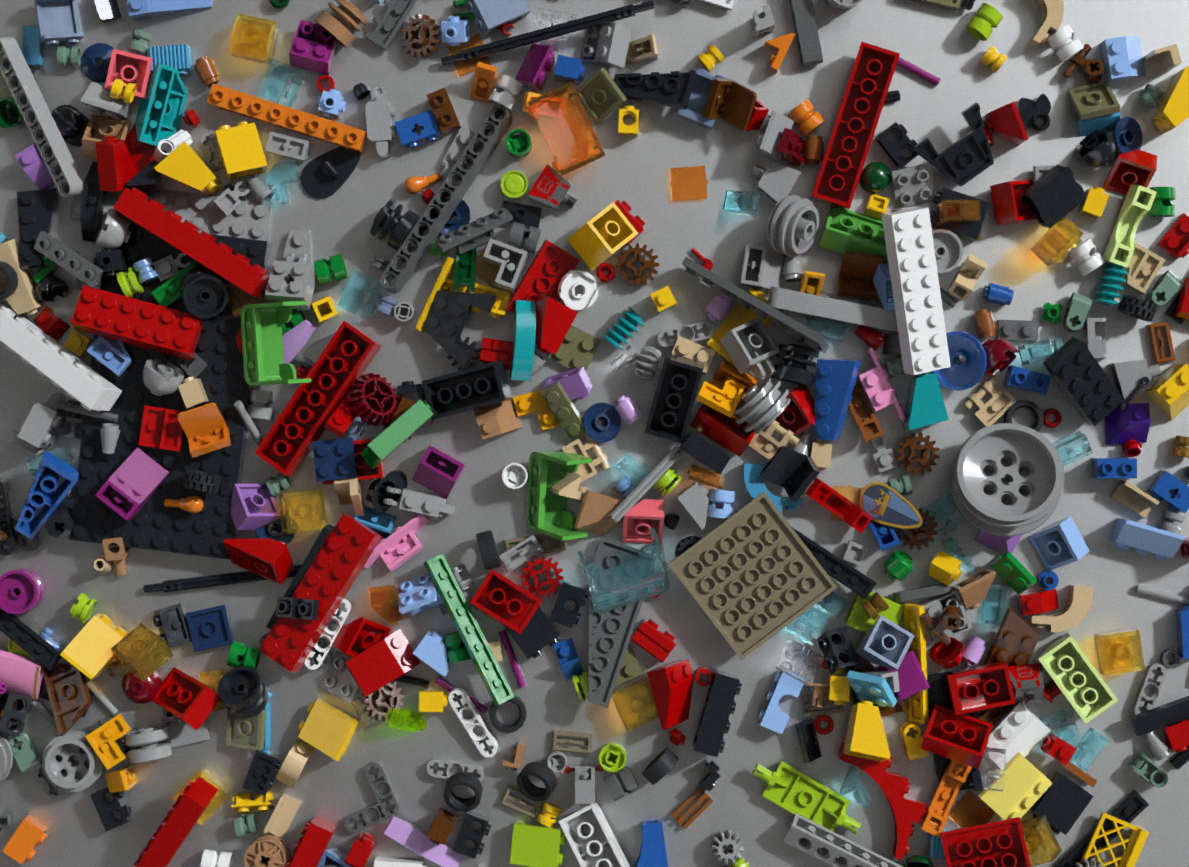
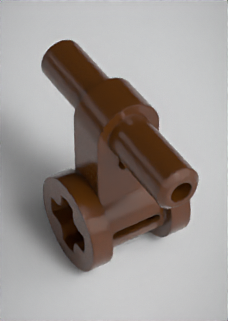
[1063,44,1104,84]
[921,605,961,645]

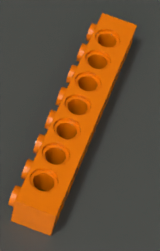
[207,84,367,153]

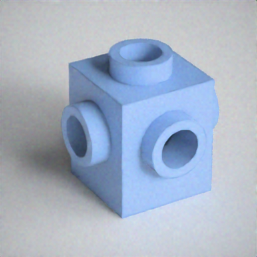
[439,16,471,46]
[316,89,347,119]

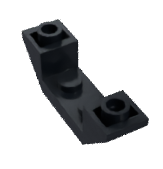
[80,162,106,242]

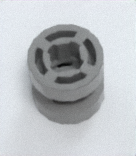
[394,302,415,323]
[1160,511,1185,535]
[547,751,567,773]

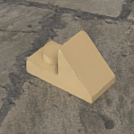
[550,472,589,500]

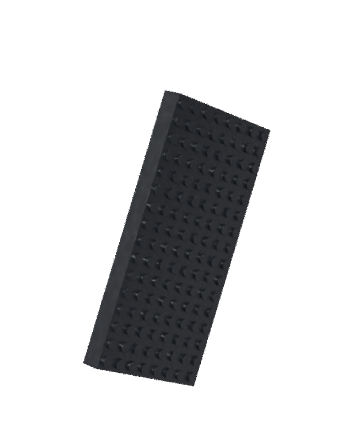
[69,224,271,559]

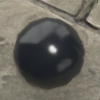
[36,275,69,302]

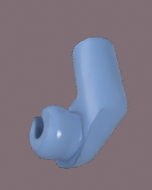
[40,627,64,652]

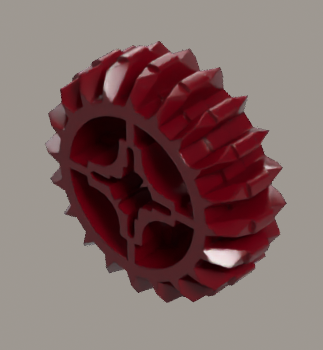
[347,373,399,427]

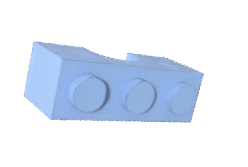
[757,668,805,734]

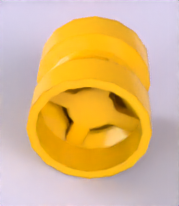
[697,44,725,73]
[979,45,1007,73]
[110,78,136,104]
[537,801,562,828]

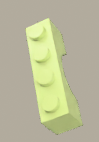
[1103,184,1157,268]

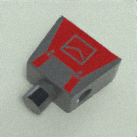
[527,164,578,210]
[1008,663,1044,708]

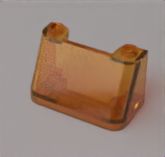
[526,81,605,176]

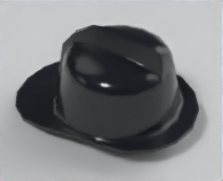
[52,105,89,147]
[366,470,407,512]

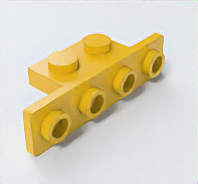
[415,257,467,334]

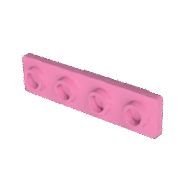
[858,347,907,421]
[364,513,429,572]

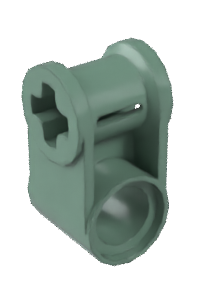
[1146,270,1183,307]
[1062,292,1093,332]
[9,733,42,773]
[1128,752,1168,788]

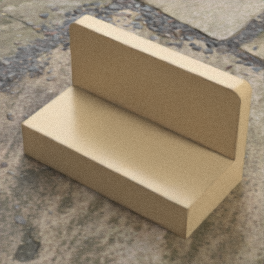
[1143,44,1182,72]
[334,478,364,516]
[1110,480,1159,518]
[263,793,302,839]

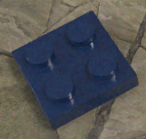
[312,437,357,482]
[186,604,234,652]

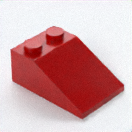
[223,538,294,585]
[470,569,542,635]
[345,629,420,697]
[647,659,694,730]
[947,661,1015,715]
[151,667,221,731]

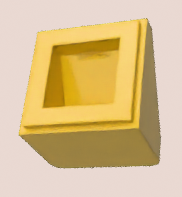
[863,193,889,221]

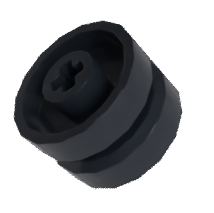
[179,268,228,318]
[218,667,269,719]

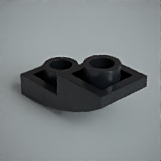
[275,596,319,620]

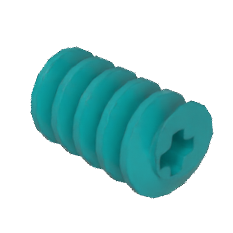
[1093,262,1129,306]
[601,306,645,350]

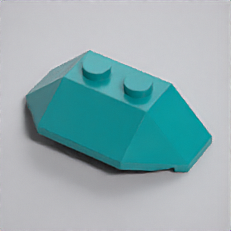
[135,63,188,147]

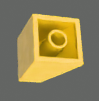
[1153,66,1189,133]
[215,121,267,181]
[154,141,223,195]
[567,202,638,271]
[1144,363,1189,421]
[60,614,130,680]
[298,699,361,761]
[843,700,891,762]

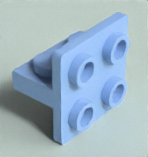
[398,573,443,616]

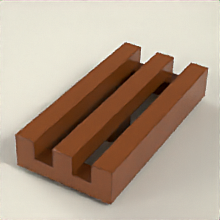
[1147,321,1176,364]
[1056,760,1097,787]
[671,787,713,829]

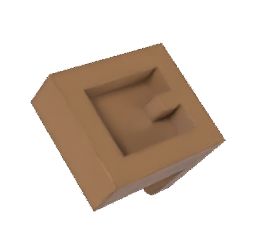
[501,741,527,771]

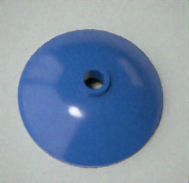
[930,331,987,391]

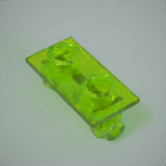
[386,707,427,732]

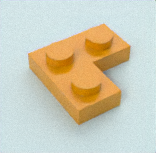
[696,377,745,418]
[513,389,561,430]
[85,713,131,770]

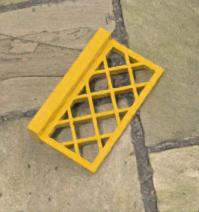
[1080,812,1149,867]

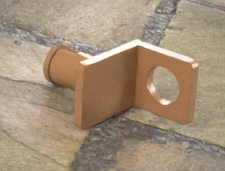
[102,537,130,576]
[804,670,832,708]

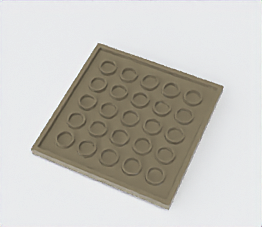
[668,491,837,660]

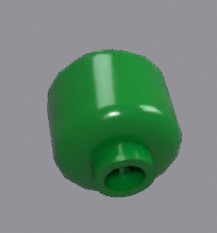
[884,550,914,580]

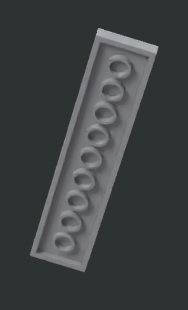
[70,179,273,241]

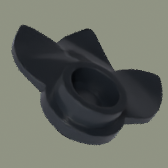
[1019,94,1051,131]

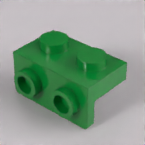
[991,552,1037,595]

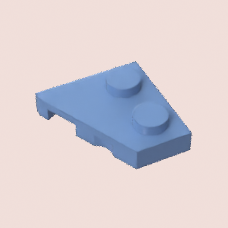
[87,336,132,377]

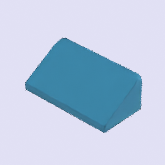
[23,25,44,67]
[1076,112,1121,136]
[354,506,396,538]

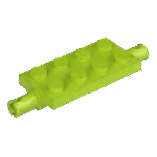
[752,760,861,835]

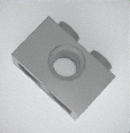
[575,766,595,806]

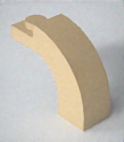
[1029,0,1064,47]
[1027,585,1094,633]

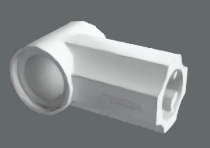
[153,130,193,163]

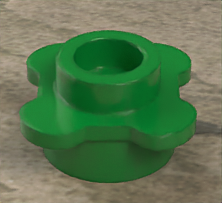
[1042,302,1063,323]

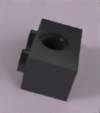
[549,581,588,628]

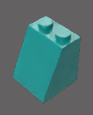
[903,372,949,430]

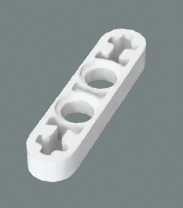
[304,599,351,670]
[448,687,498,758]

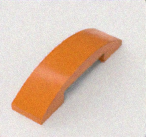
[921,760,972,837]

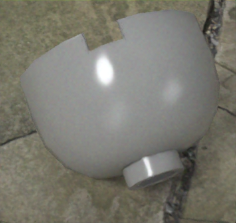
[95,208,131,250]
[142,359,184,396]

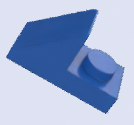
[868,520,901,552]
[553,637,584,681]

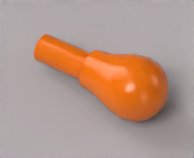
[404,172,442,194]
[164,496,204,513]

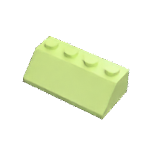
[1038,633,1118,724]

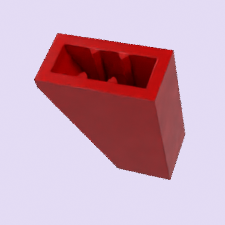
[95,136,137,192]
[535,292,578,355]

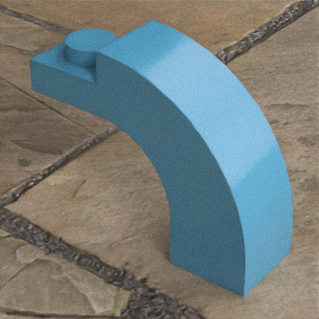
[742,463,803,513]

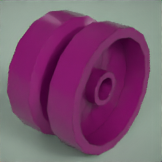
[0,568,45,614]

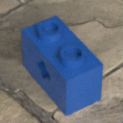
[554,55,585,86]
[394,110,441,149]
[1003,366,1051,396]
[1091,458,1137,478]
[1147,470,1189,513]

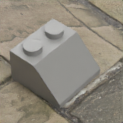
[676,482,709,529]

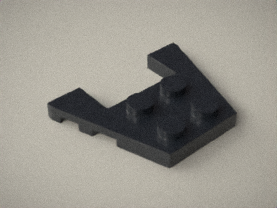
[912,103,994,187]
[422,291,497,369]

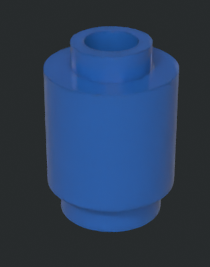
[982,282,1014,306]

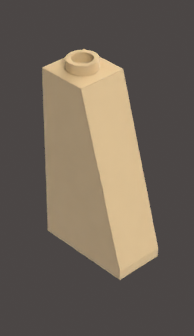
[0,239,43,316]

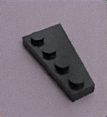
[613,70,697,110]
[17,188,58,269]

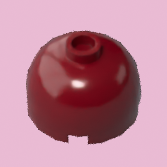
[982,338,1019,378]
[121,668,163,704]

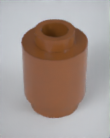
[194,56,220,87]
[803,135,824,165]
[972,309,996,339]

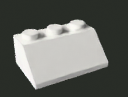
[985,703,1050,768]

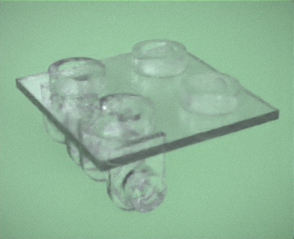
[532,8,577,54]
[776,639,824,687]

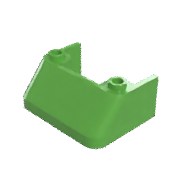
[240,301,311,386]
[526,451,592,541]

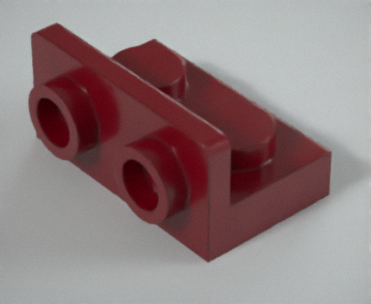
[776,128,807,167]

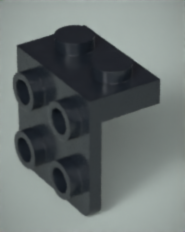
[760,446,820,502]

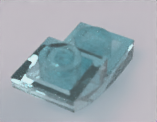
[940,536,975,573]

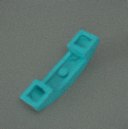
[510,300,536,381]

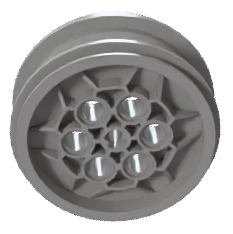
[951,423,1064,536]

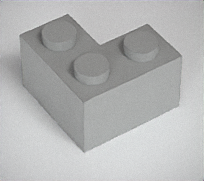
[483,238,528,294]

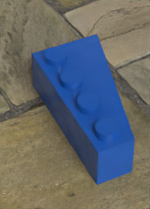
[814,358,863,440]
[15,450,79,540]

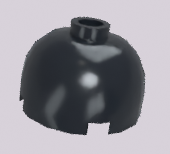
[1075,128,1116,168]

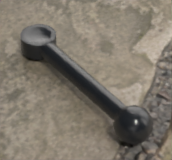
[1119,377,1149,410]

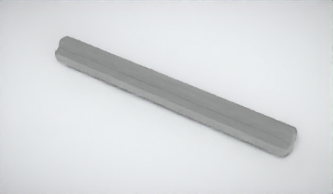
[609,446,683,523]

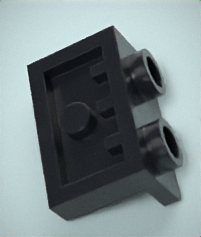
[152,603,192,649]
[242,750,281,796]

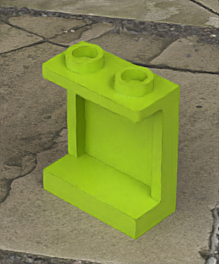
[844,592,904,633]
[510,821,566,867]

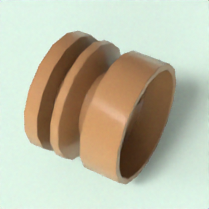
[314,0,368,48]
[244,833,291,867]

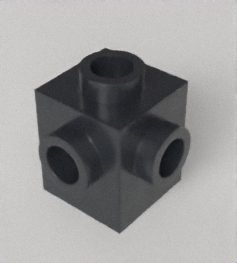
[94,248,127,277]

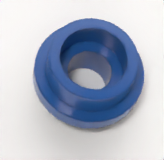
[1038,570,1059,590]

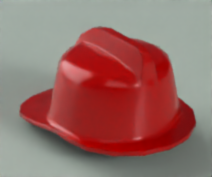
[930,637,964,669]

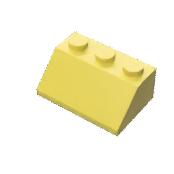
[978,752,1053,820]

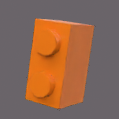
[2,815,49,865]

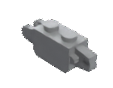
[365,86,396,159]
[383,486,455,517]

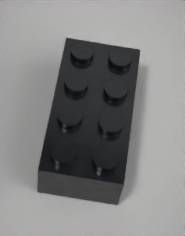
[1043,337,1125,426]
[644,352,705,443]
[422,361,513,420]
[692,669,742,757]

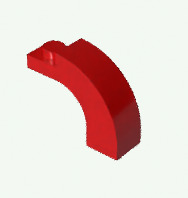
[805,477,873,534]

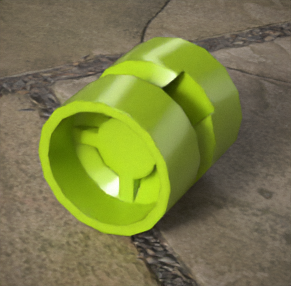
[966,3,1003,41]

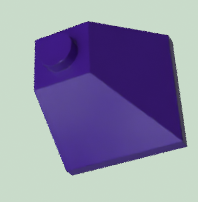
[1104,403,1150,445]

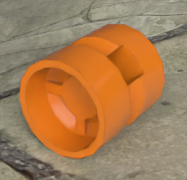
[788,99,825,137]

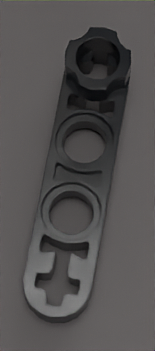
[0,478,17,556]

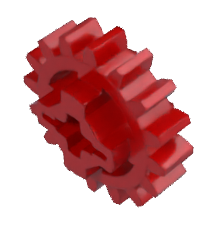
[521,555,564,599]

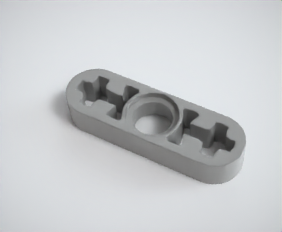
[657,321,714,348]
[1132,663,1167,715]
[427,758,484,782]

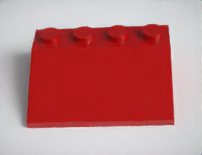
[940,817,1031,867]

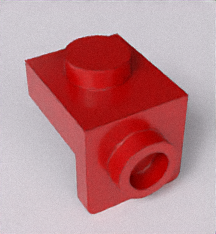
[34,306,70,340]
[1040,733,1077,765]

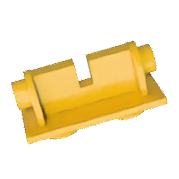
[231,791,274,814]

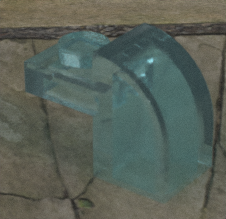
[267,158,301,205]
[1018,335,1064,366]

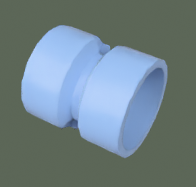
[707,488,735,519]

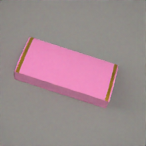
[0,650,44,700]

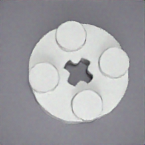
[557,270,598,310]

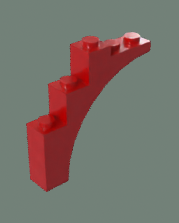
[837,737,928,860]

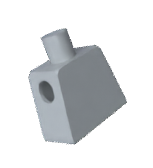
[750,161,801,204]
[1109,360,1161,400]

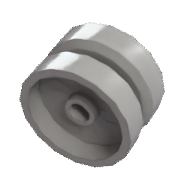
[932,229,964,274]
[124,726,173,763]

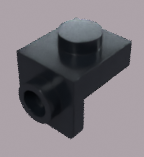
[397,381,426,403]
[697,759,721,793]

